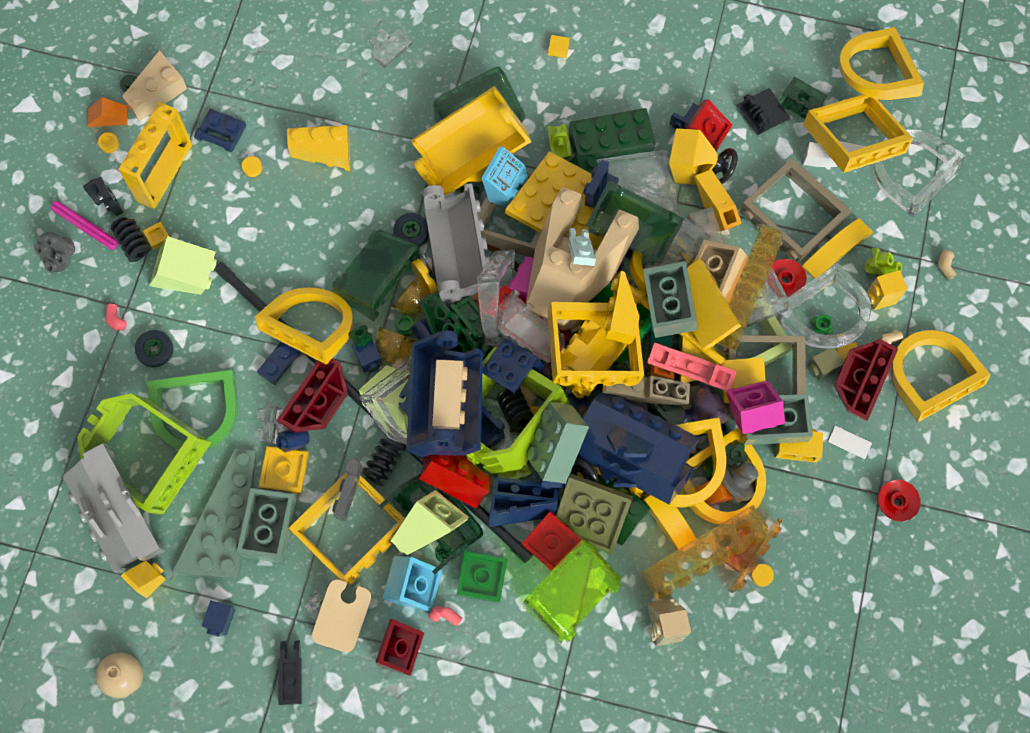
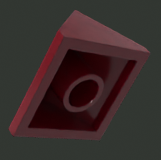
[375,619,424,676]

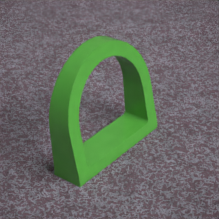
[147,370,238,449]

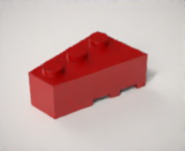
[419,455,491,508]

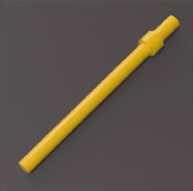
[629,284,725,365]

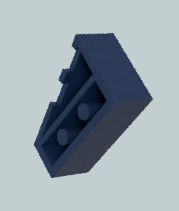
[489,477,559,527]

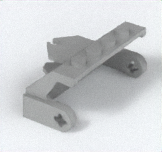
[423,183,491,307]
[63,443,166,573]

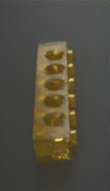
[716,225,782,350]
[640,505,768,600]

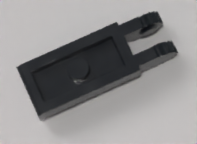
[278,640,302,706]

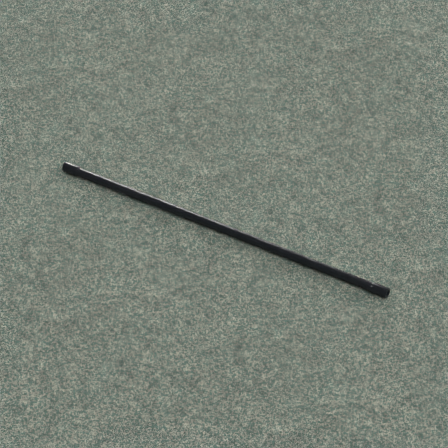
[214,262,533,563]

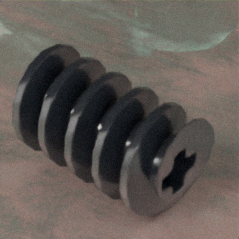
[110,217,151,262]
[497,387,534,433]
[362,438,406,486]

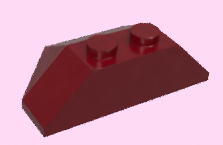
[833,339,898,421]
[276,358,348,432]

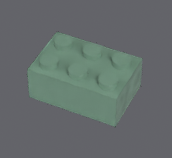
[643,261,698,338]
[742,394,813,445]
[527,402,589,484]
[237,488,297,564]

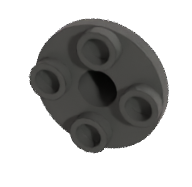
[34,232,75,273]
[721,461,759,502]

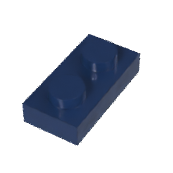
[257,342,300,385]

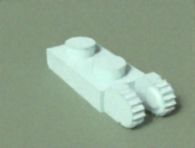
[568,228,596,266]

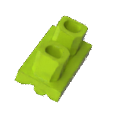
[547,124,572,160]
[865,248,902,276]

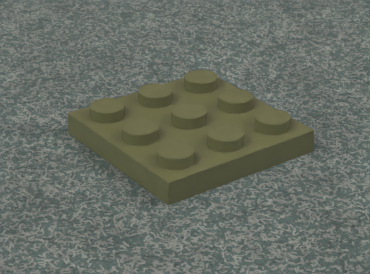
[556,474,633,554]

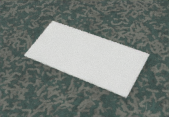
[828,426,872,459]

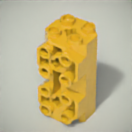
[558,320,628,398]

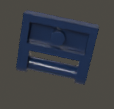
[194,109,247,152]

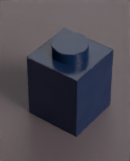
[352,339,383,373]
[201,600,236,637]

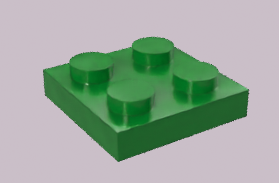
[457,551,508,603]

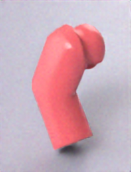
[428,606,462,626]

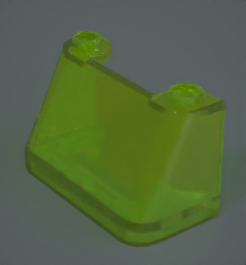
[523,538,622,644]

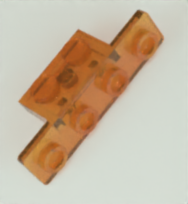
[721,518,783,593]

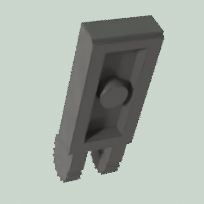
[332,458,362,522]

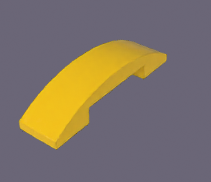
[802,218,873,281]

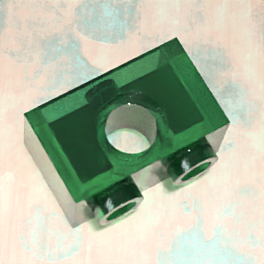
[780,77,828,120]

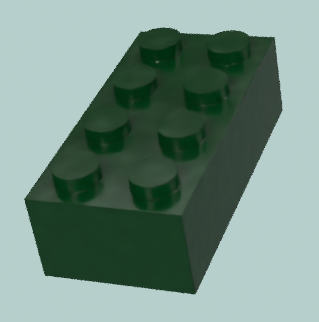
[568,108,656,164]

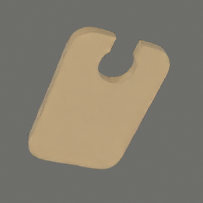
[312,579,371,652]

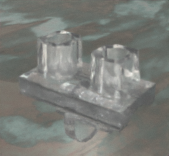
[255,402,286,445]

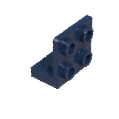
[483,338,545,393]

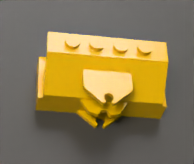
[411,86,531,197]

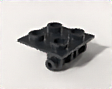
[737,88,790,136]

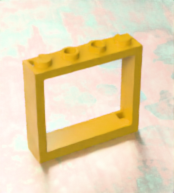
[803,95,913,173]
[118,102,193,210]
[547,302,644,386]
[289,472,405,586]

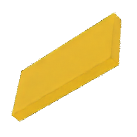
[687,258,741,351]

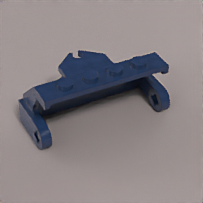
[398,331,483,457]
[577,391,699,504]

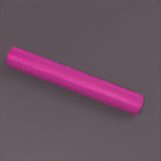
[51,201,119,250]

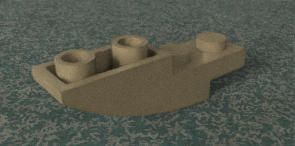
[603,370,690,405]

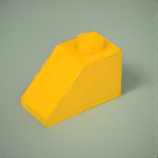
[121,560,166,598]

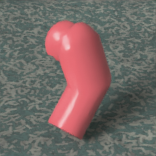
[106,304,127,331]

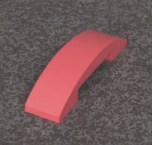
[647,343,737,391]

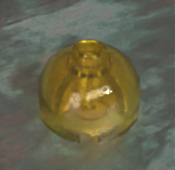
[391,276,430,316]
[375,327,417,363]

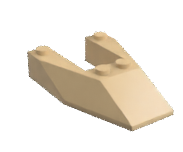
[525,187,639,326]

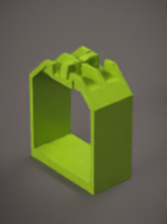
[463,347,570,475]
[77,393,212,514]

